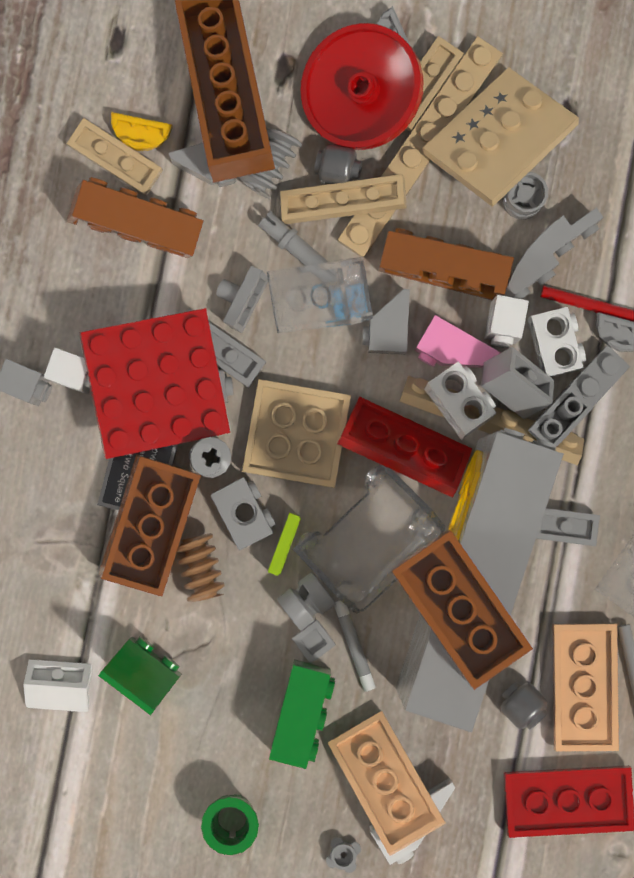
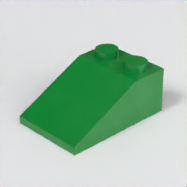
[98,636,182,716]

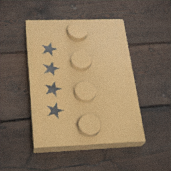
[423,67,579,207]

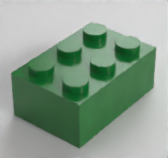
[269,659,335,769]

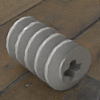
[239,128,302,199]
[189,437,231,478]

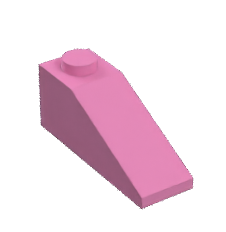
[414,315,501,368]

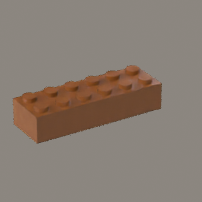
[175,0,275,183]

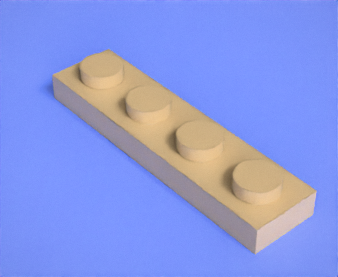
[280,174,407,224]

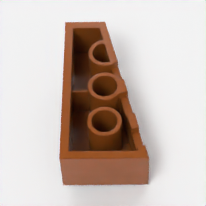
[66,177,204,258]
[378,228,514,301]

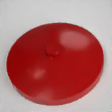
[301,23,424,150]

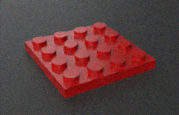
[79,308,231,459]

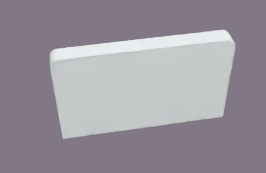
[23,659,92,712]

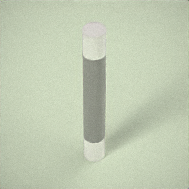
[334,599,376,692]

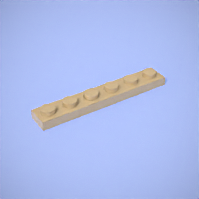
[399,375,584,465]

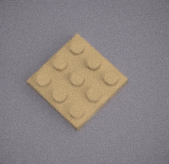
[242,379,351,488]

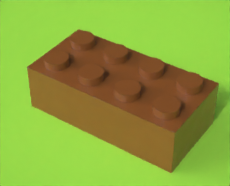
[98,454,201,597]
[390,530,533,690]

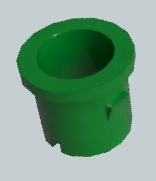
[201,794,259,855]

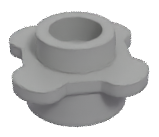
[326,837,361,873]

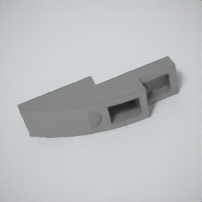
[504,207,604,299]
[528,345,630,446]

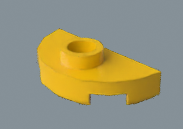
[111,112,173,151]

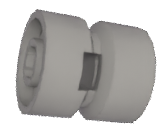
[503,172,548,220]
[277,572,336,631]

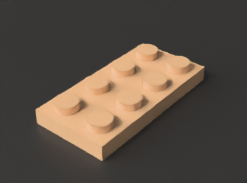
[552,623,619,752]
[328,711,446,856]

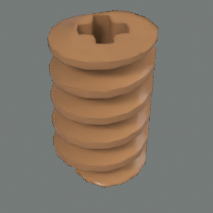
[177,533,225,602]

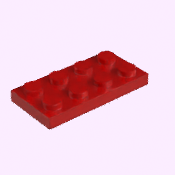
[337,396,473,498]
[504,765,634,838]

